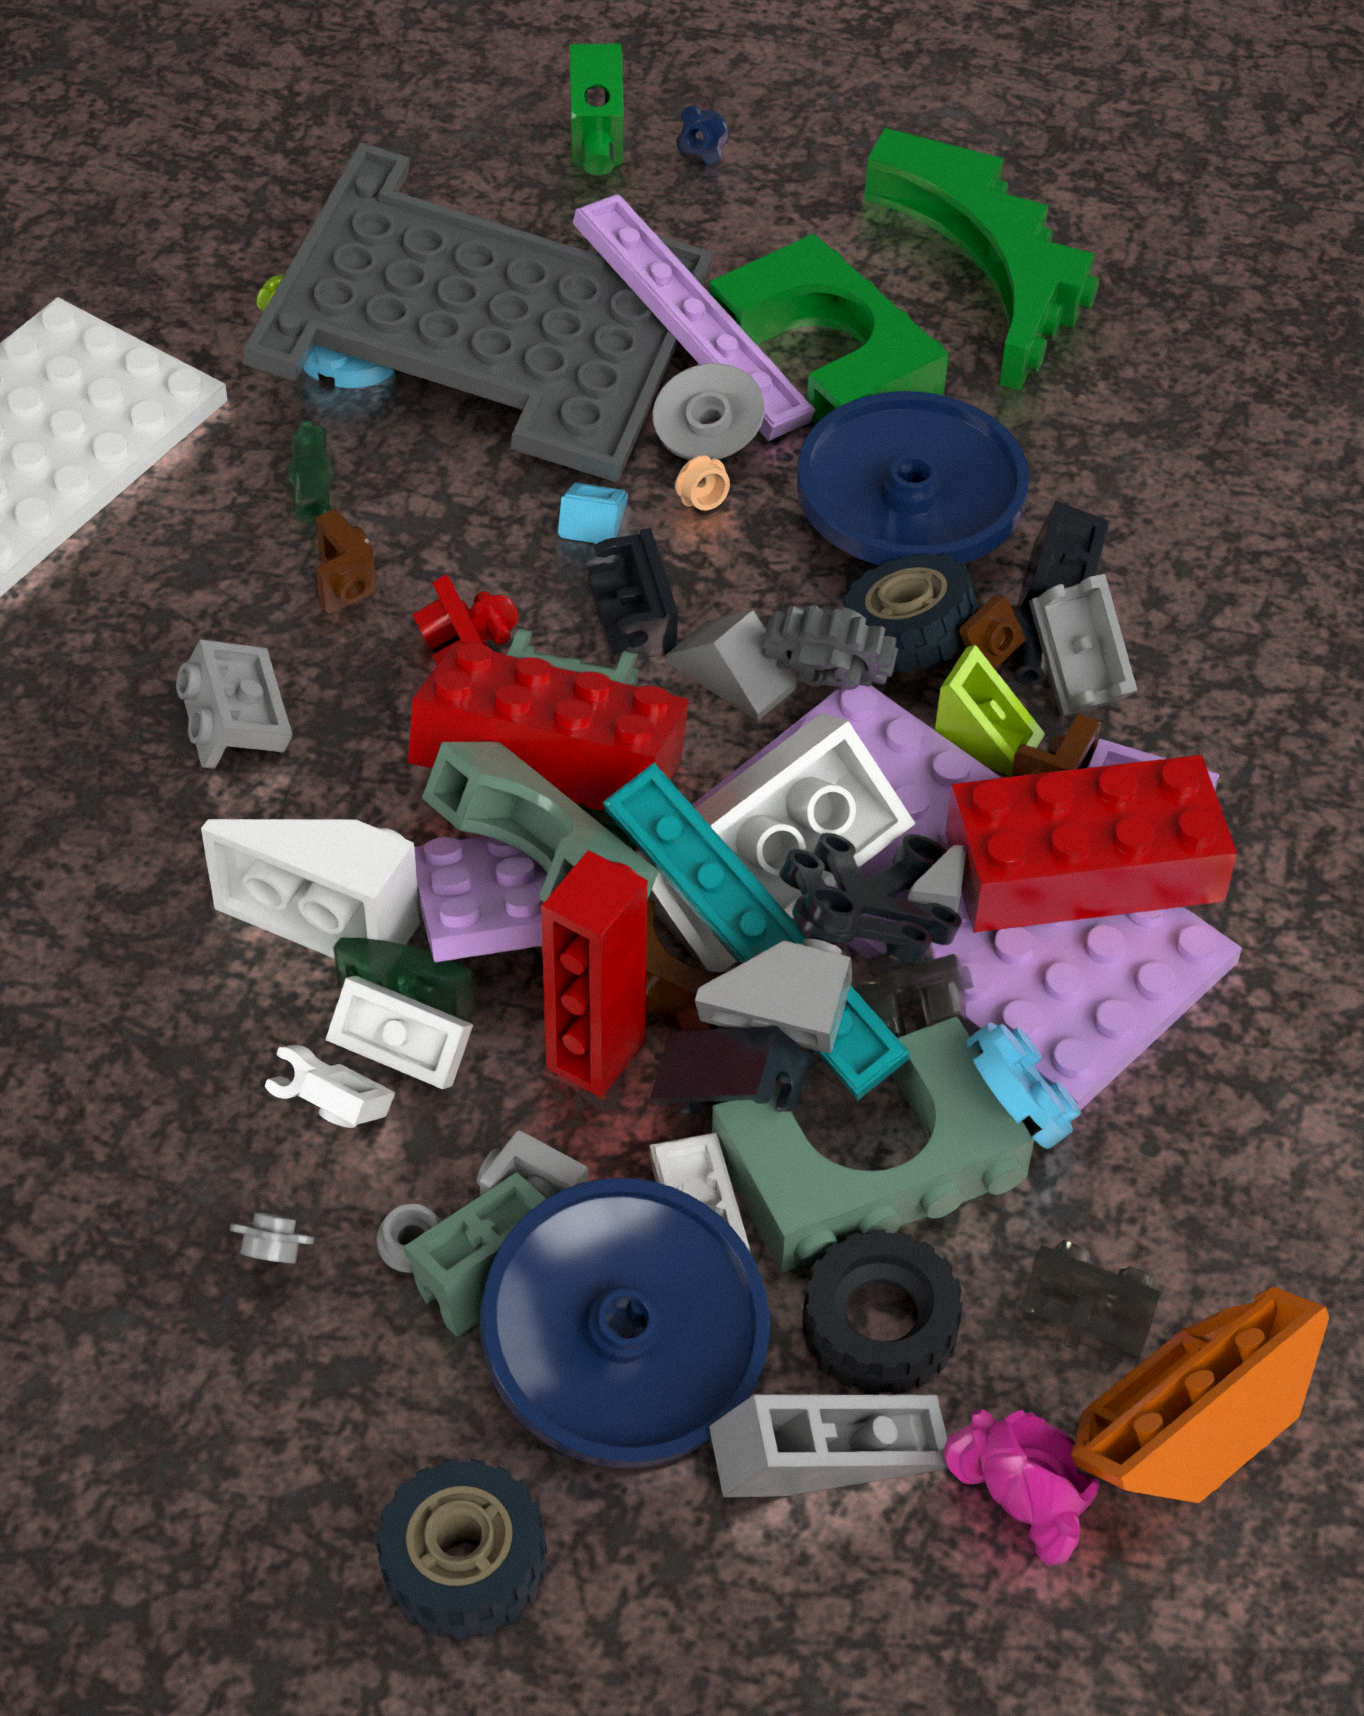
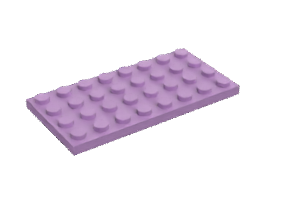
[692,685,1242,1110]

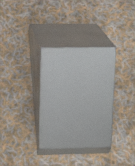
[666,610,797,722]

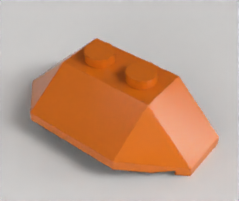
[1071,1286,1329,1504]

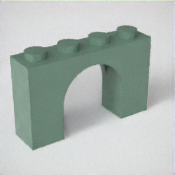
[712,1016,1034,1273]

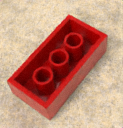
[408,643,689,812]
[945,755,1238,933]

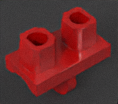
[412,574,519,665]

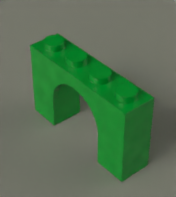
[709,233,949,424]

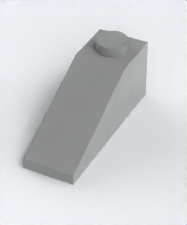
[709,1395,948,1497]

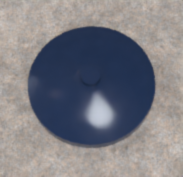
[797,391,1029,565]
[480,1178,770,1468]

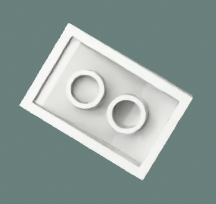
[201,819,421,979]

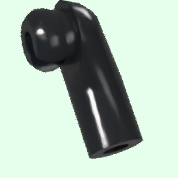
[1011,605,1047,686]

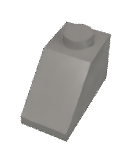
[695,939,853,1054]

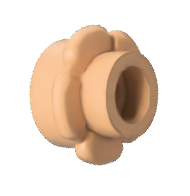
[675,455,730,511]

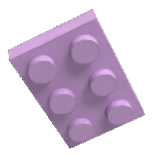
[414,836,547,962]

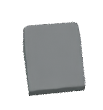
[908,845,966,913]

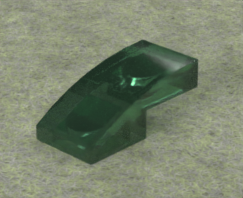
[333,937,474,1021]

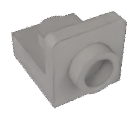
[477,1129,588,1199]

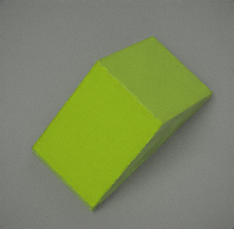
[935,645,1045,777]

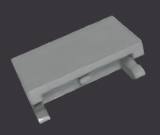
[1029,574,1138,717]

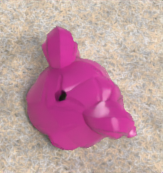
[942,1409,1100,1567]

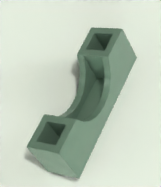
[422,742,659,902]

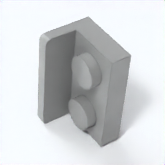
[176,639,293,769]

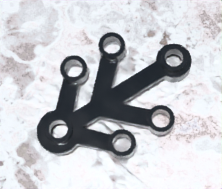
[779,833,962,964]

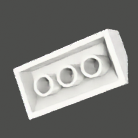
[637,713,916,972]

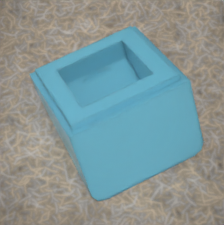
[558,482,628,544]

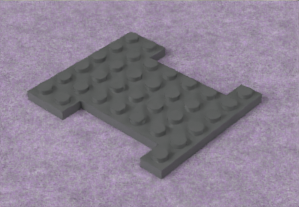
[243,142,714,483]

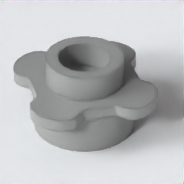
[230,1212,315,1263]

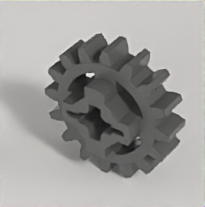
[762,605,898,690]

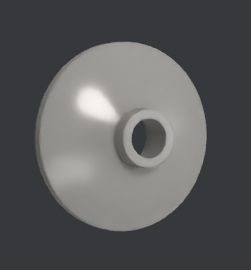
[653,363,765,460]

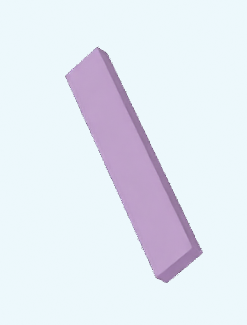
[573,194,815,441]

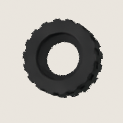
[802,1230,963,1395]

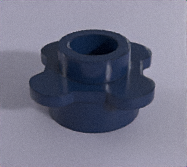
[676,105,728,165]

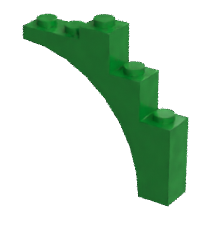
[864,128,1099,390]

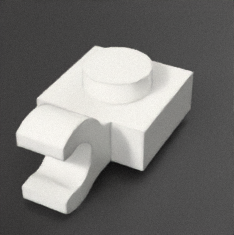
[265,1045,395,1128]

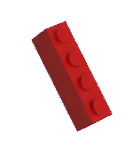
[541,850,648,1098]

